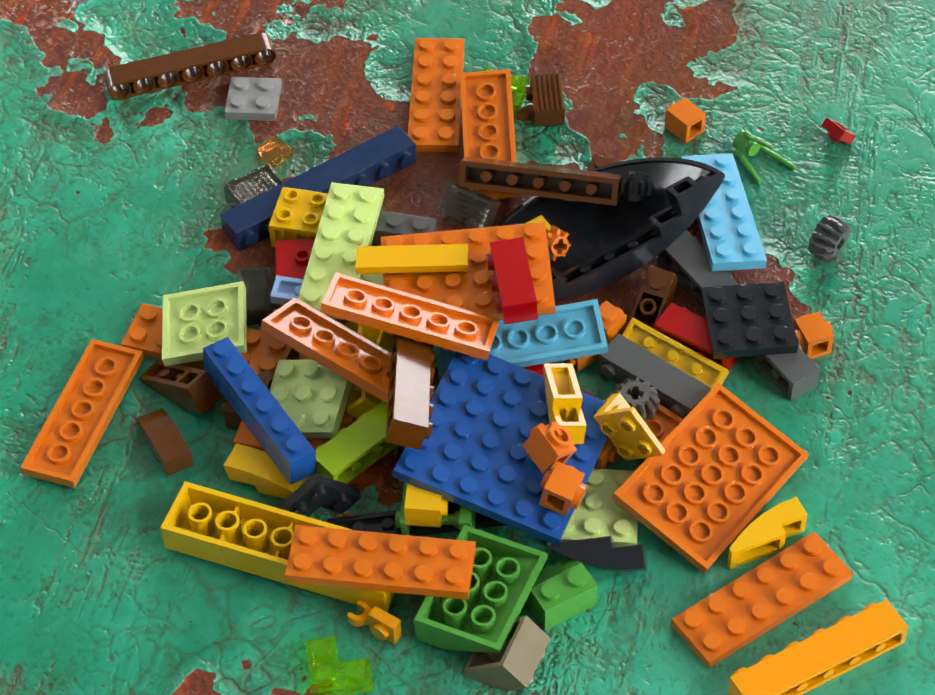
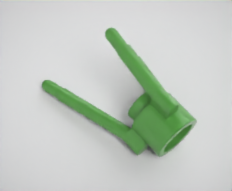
[733,130,796,184]

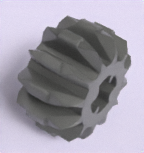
[808,215,850,263]
[610,377,659,422]

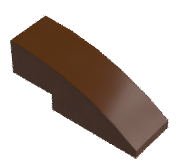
[136,408,194,477]

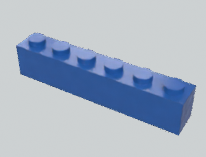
[203,337,316,485]

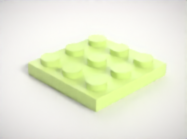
[162,281,247,366]
[269,360,353,438]
[547,469,638,548]

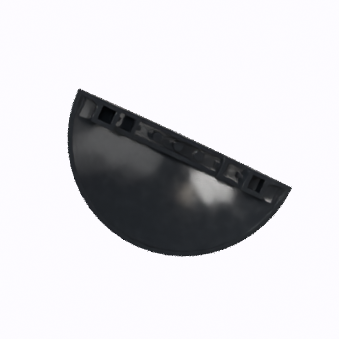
[497,157,725,301]

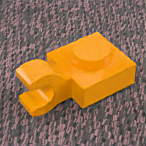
[347,600,402,645]

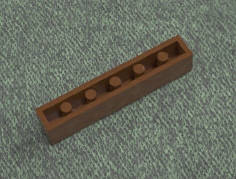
[458,156,623,206]
[385,334,435,450]

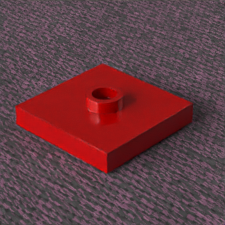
[275,238,315,279]

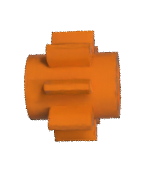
[546,225,571,261]

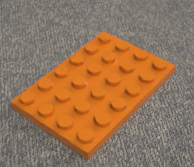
[381,222,556,319]
[612,383,809,574]

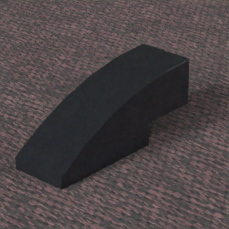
[551,536,648,572]

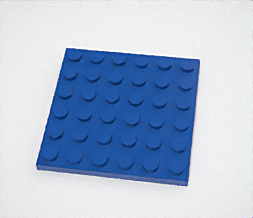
[392,352,608,546]

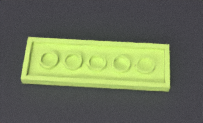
[298,182,384,320]

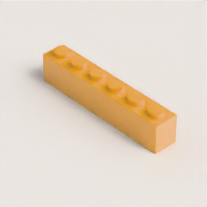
[728,599,908,695]

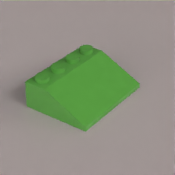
[414,525,548,654]

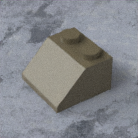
[462,615,551,692]

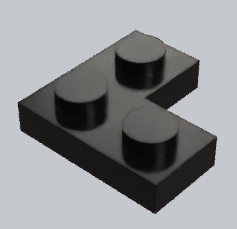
[277,473,361,517]

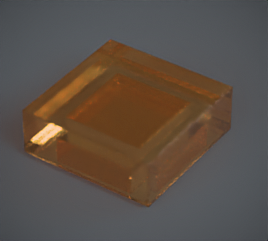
[256,136,293,168]

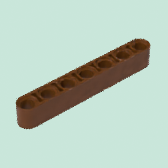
[104,33,276,100]

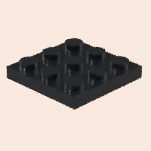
[701,281,798,359]

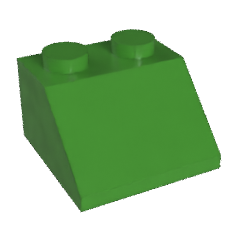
[525,557,598,631]

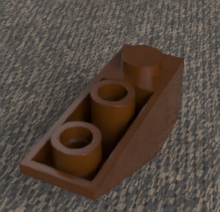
[628,265,679,329]

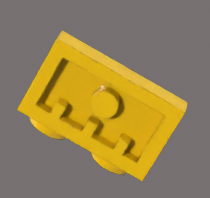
[269,187,328,247]
[593,393,665,461]

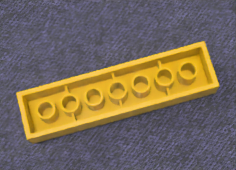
[160,481,395,612]

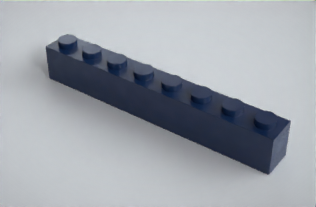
[220,126,416,252]

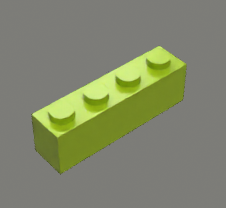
[315,401,398,484]

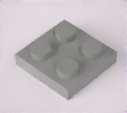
[225,77,282,121]

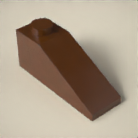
[139,361,222,415]

